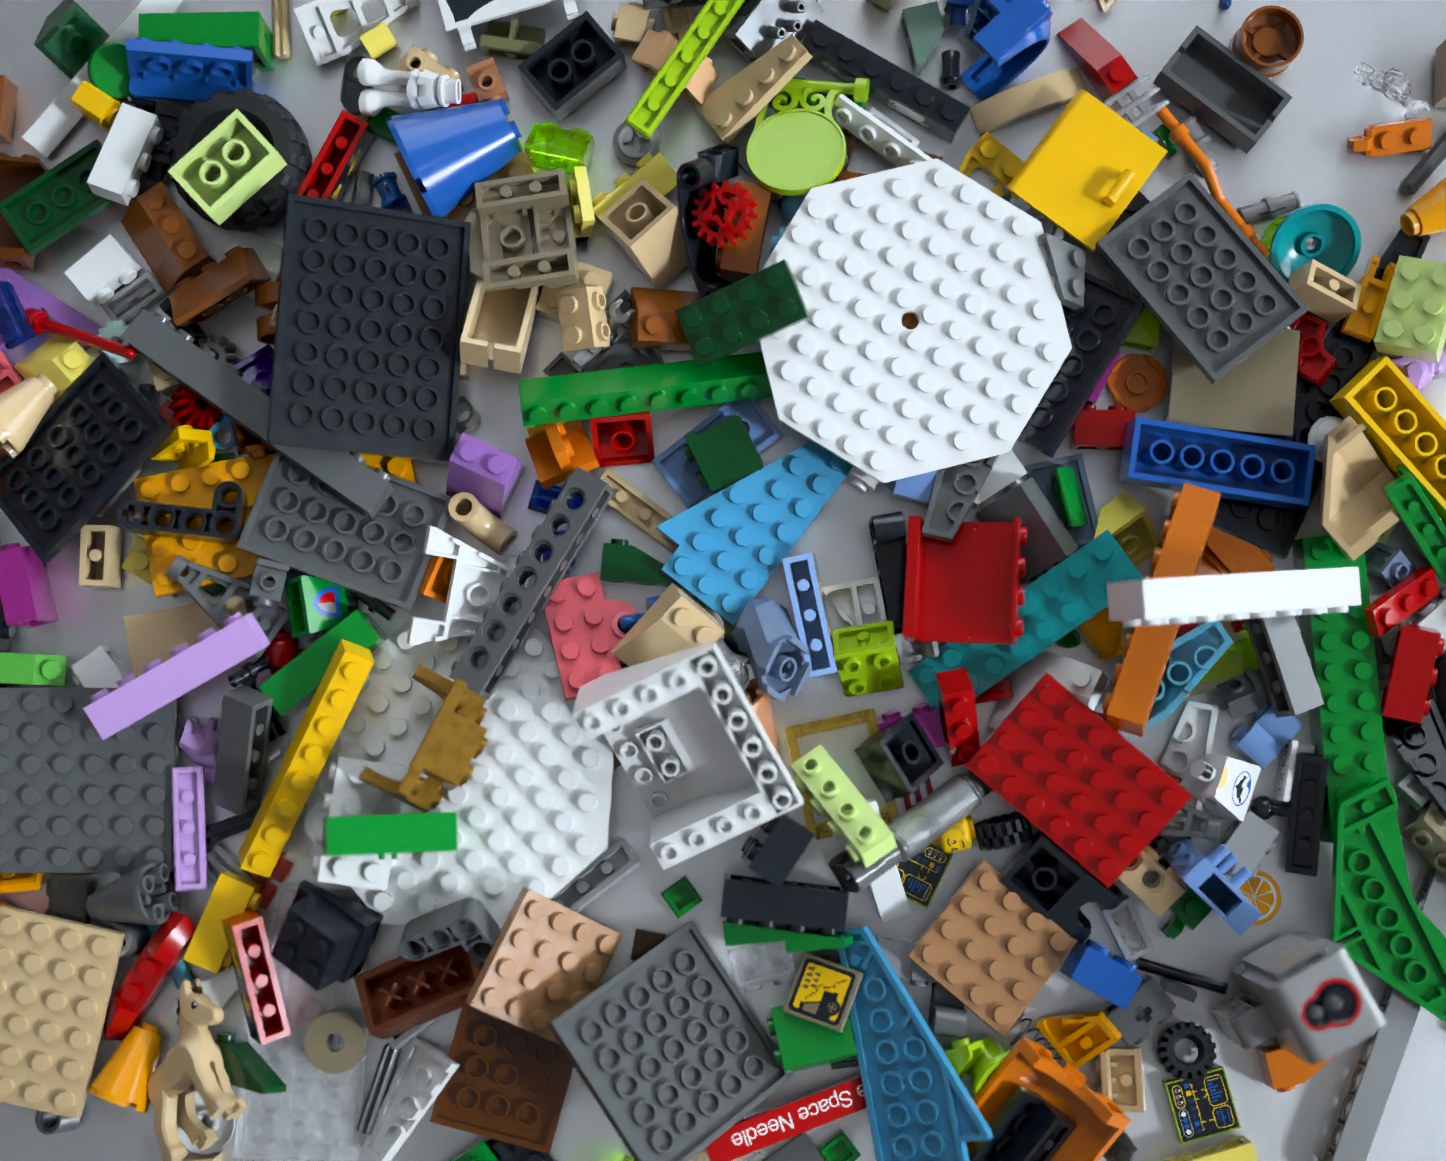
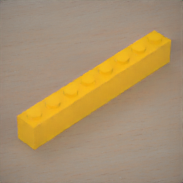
[238,639,374,878]

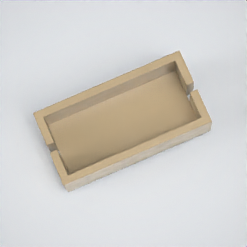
[460,278,543,374]

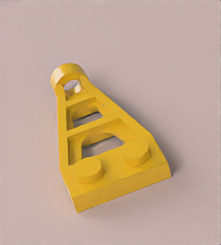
[958,131,1024,199]

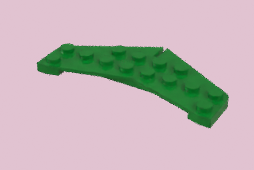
[1329,777,1446,1022]

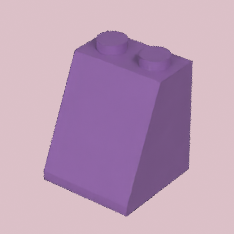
[446,432,526,520]

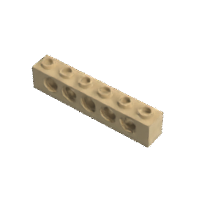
[1118,845,1186,917]

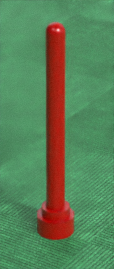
[21,307,137,359]

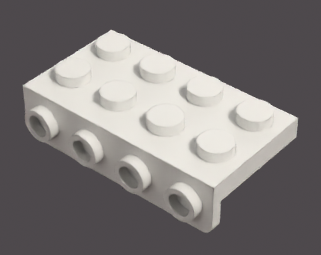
[311,756,407,891]

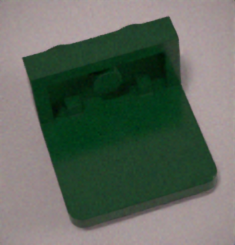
[681,416,763,495]

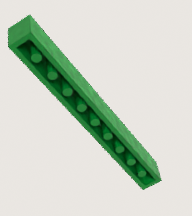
[517,352,773,427]

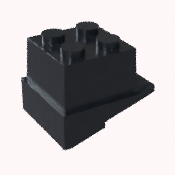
[271,880,384,991]

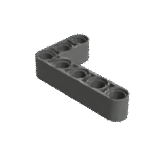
[399,898,500,969]

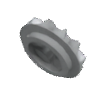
[613,123,660,166]

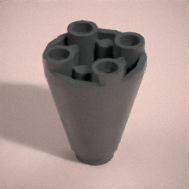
[86,863,180,926]

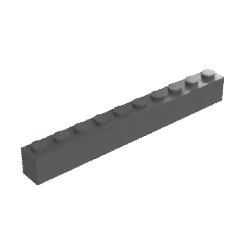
[121,309,394,519]

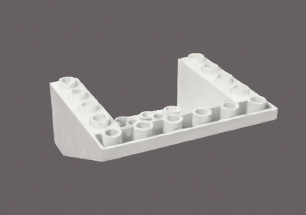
[572,641,803,870]

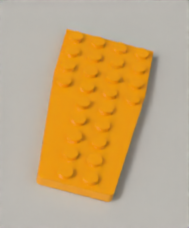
[134,452,416,598]

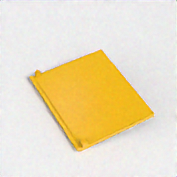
[1005,89,1168,252]

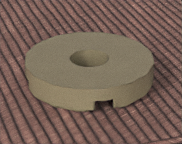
[304,1010,367,1074]

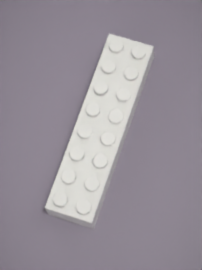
[1107,567,1361,627]

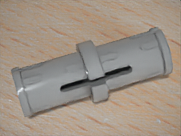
[1237,191,1301,224]

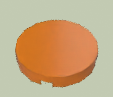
[1106,353,1167,413]

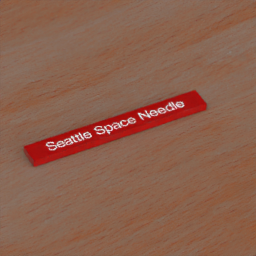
[705,1074,867,1161]

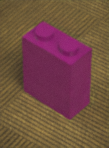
[0,543,58,628]

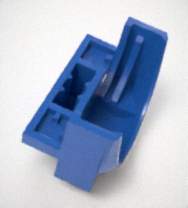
[961,0,1052,102]

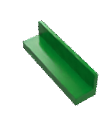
[1382,465,1446,585]

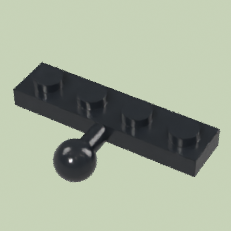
[1250,752,1330,877]

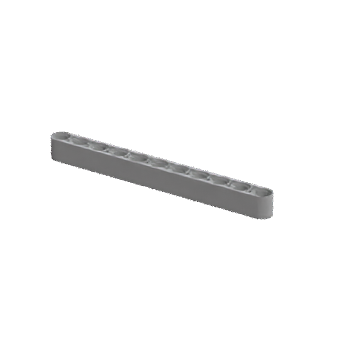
[1322,864,1446,1161]

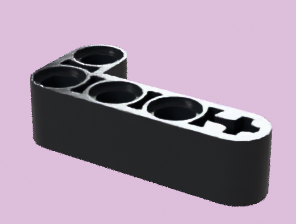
[116,481,248,544]
[869,511,907,634]

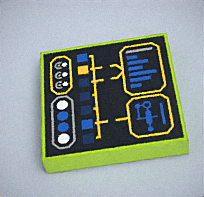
[896,843,954,909]
[1163,1066,1241,1144]

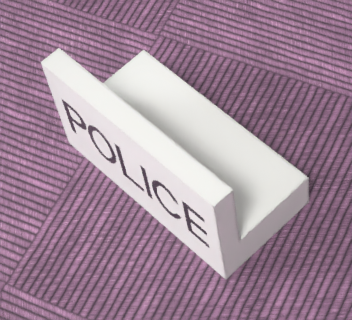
[1273,740,1315,803]

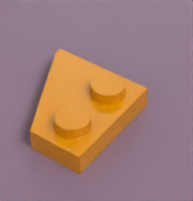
[1035,1011,1122,1069]

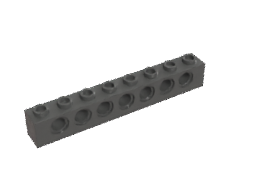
[449,466,615,700]

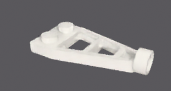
[293,0,419,66]

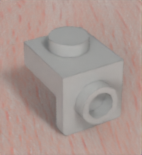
[895,633,940,665]

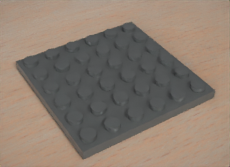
[0,688,177,873]
[547,920,794,1161]

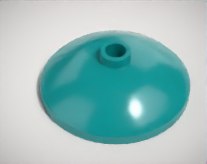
[1270,203,1361,283]

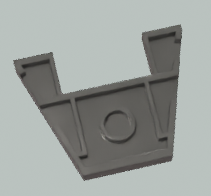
[543,289,664,376]

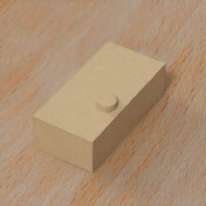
[123,596,255,677]

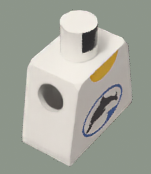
[1190,754,1261,822]

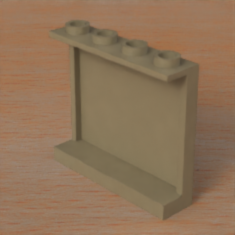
[1165,326,1300,441]

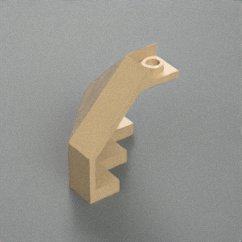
[1319,415,1399,561]

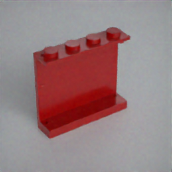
[902,516,1028,645]

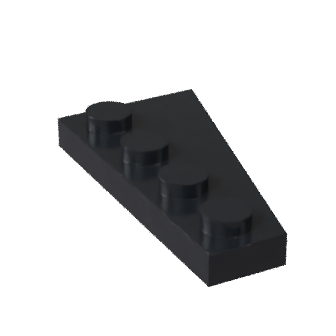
[1382,699,1446,819]

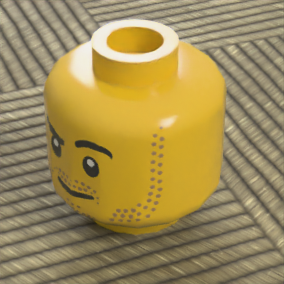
[933,816,977,853]

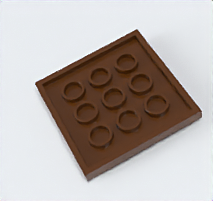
[430,1004,574,1154]

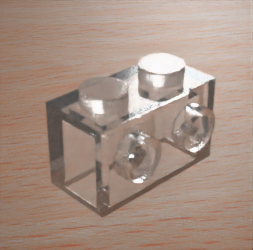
[728,940,797,993]

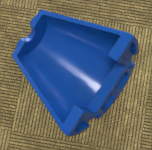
[386,98,522,218]

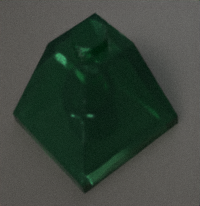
[34,0,110,80]

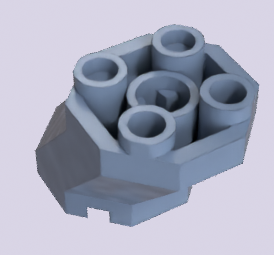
[732,596,811,702]

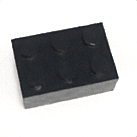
[517,11,627,123]
[741,813,814,888]

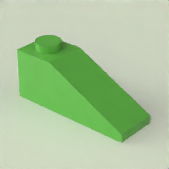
[0,652,67,686]

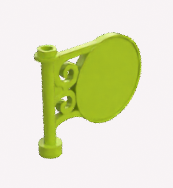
[746,78,870,196]

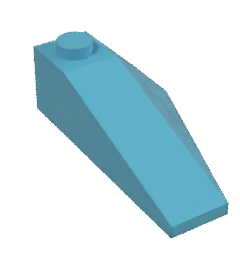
[1109,621,1233,730]

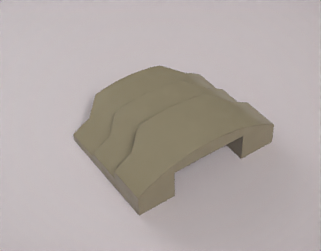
[465,168,579,292]

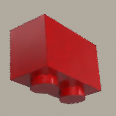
[1069,405,1135,451]

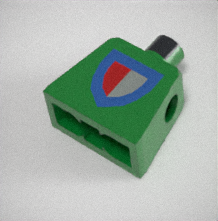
[284,575,358,639]

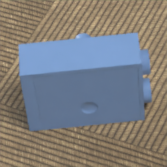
[1164,837,1263,936]

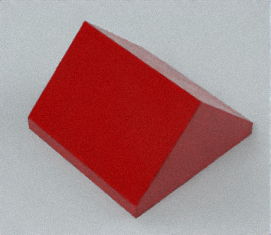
[590,411,655,467]

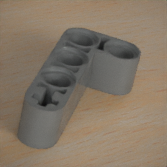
[929,910,967,1038]

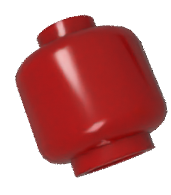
[259,630,299,675]

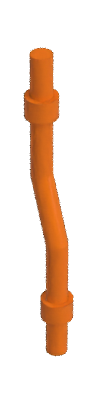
[1156,106,1270,257]

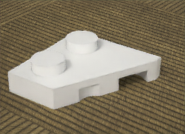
[822,576,888,627]

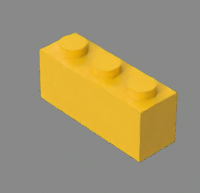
[183,870,262,974]

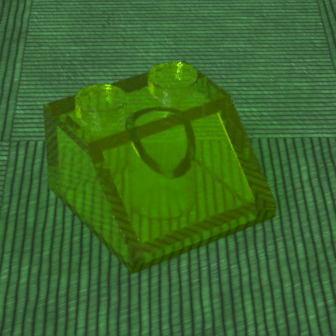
[524,122,595,176]

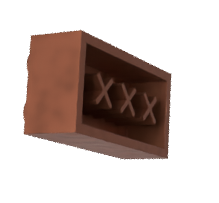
[353,944,481,1040]

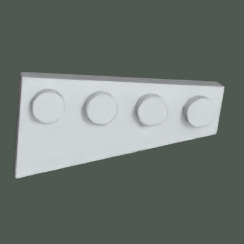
[1159,701,1219,823]
[361,1037,459,1161]

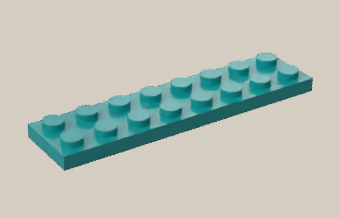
[908,530,1145,719]

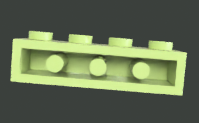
[791,744,897,868]

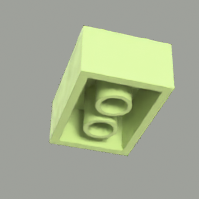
[168,109,287,225]
[1374,255,1446,363]

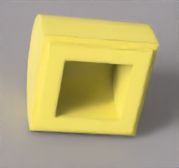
[359,22,398,60]

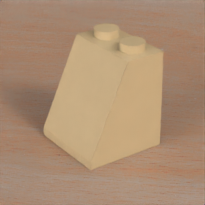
[599,179,689,289]

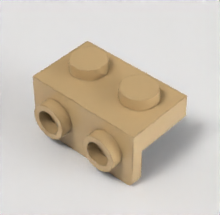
[556,286,611,352]
[1095,1047,1146,1112]

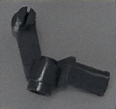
[228,656,287,742]

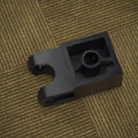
[1001,829,1124,942]

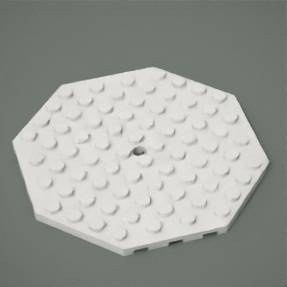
[759,158,1072,484]
[304,620,615,931]

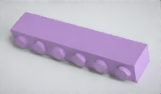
[83,612,271,740]

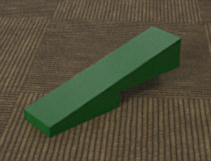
[723,920,853,953]

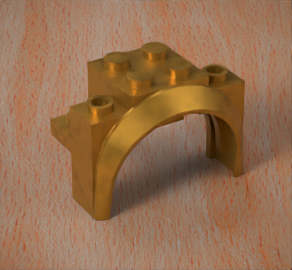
[358,665,488,813]

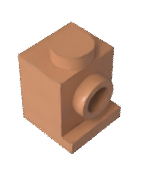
[465,57,509,102]

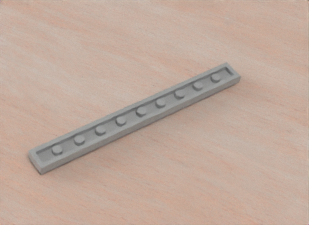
[387,838,642,1050]

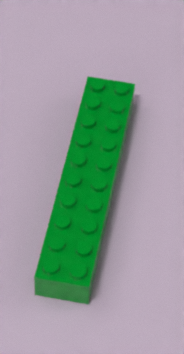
[1292,536,1388,843]

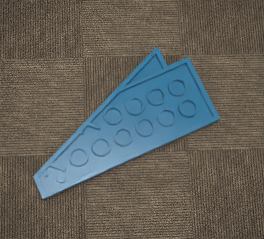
[656,441,853,626]
[837,926,993,1161]

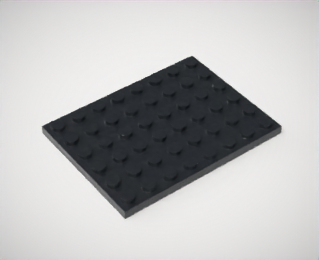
[266,193,471,463]

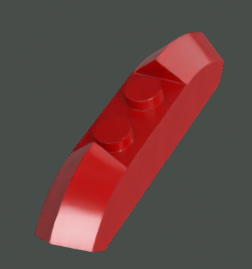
[103,911,196,1040]

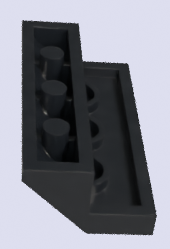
[968,1085,1077,1161]

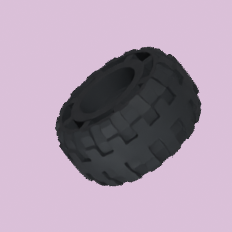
[167,88,312,232]

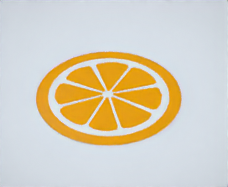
[1238,871,1281,925]

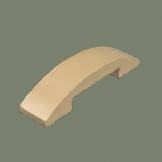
[969,67,1089,137]

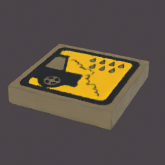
[783,952,863,1034]

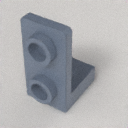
[1365,542,1417,589]

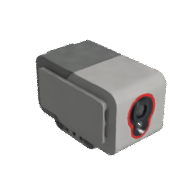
[1211,931,1387,1064]

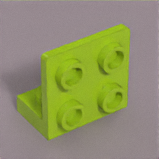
[833,620,904,697]

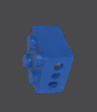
[1060,938,1144,1010]

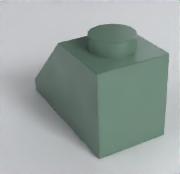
[900,1,947,76]

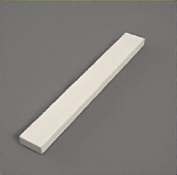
[21,0,184,158]

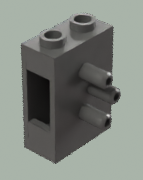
[723,0,824,63]
[975,477,1079,585]

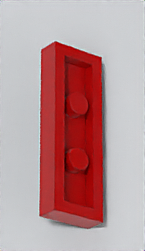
[1363,566,1440,638]

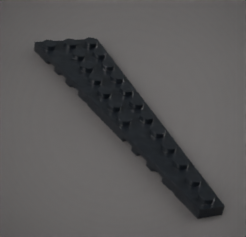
[1212,227,1431,559]

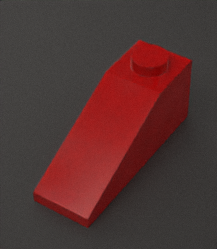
[1057,17,1138,102]

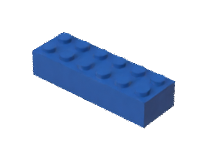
[1119,417,1317,510]

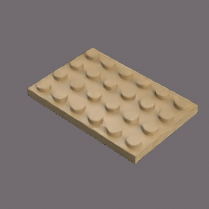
[0,905,125,1119]

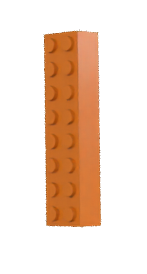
[1102,483,1221,737]

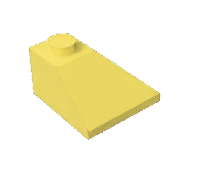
[14,334,94,407]
[1094,491,1159,567]

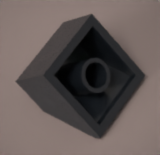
[854,711,944,802]

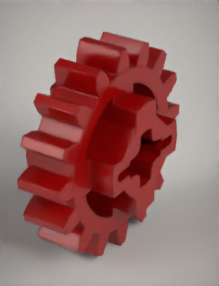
[691,180,758,249]

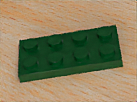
[0,139,114,256]
[675,259,811,367]

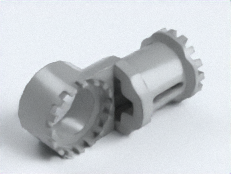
[1181,115,1218,178]

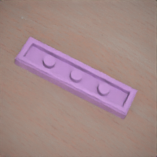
[171,766,208,892]

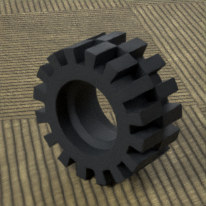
[974,812,1033,851]
[1156,1022,1217,1080]

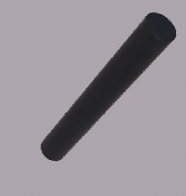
[1135,957,1228,995]

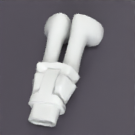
[357,58,461,117]

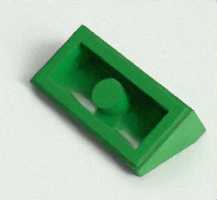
[1051,467,1088,530]

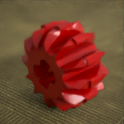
[168,385,221,430]

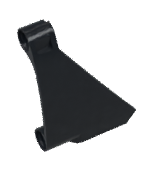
[676,142,739,298]

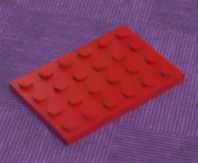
[965,672,1192,888]

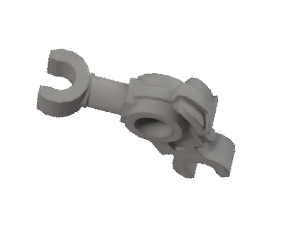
[570,298,635,373]

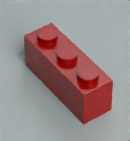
[1381,623,1445,724]
[935,667,980,767]

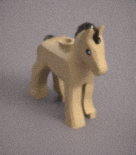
[148,978,248,1161]

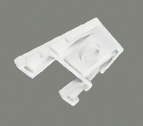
[406,525,514,646]

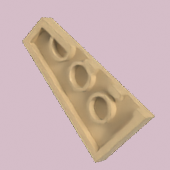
[694,34,813,144]

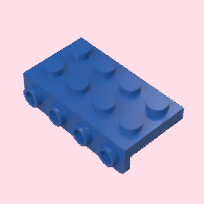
[126,37,253,103]

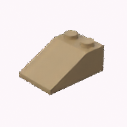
[611,583,725,667]

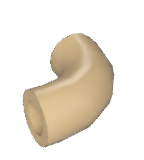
[448,492,518,555]

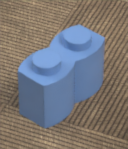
[1230,700,1303,770]

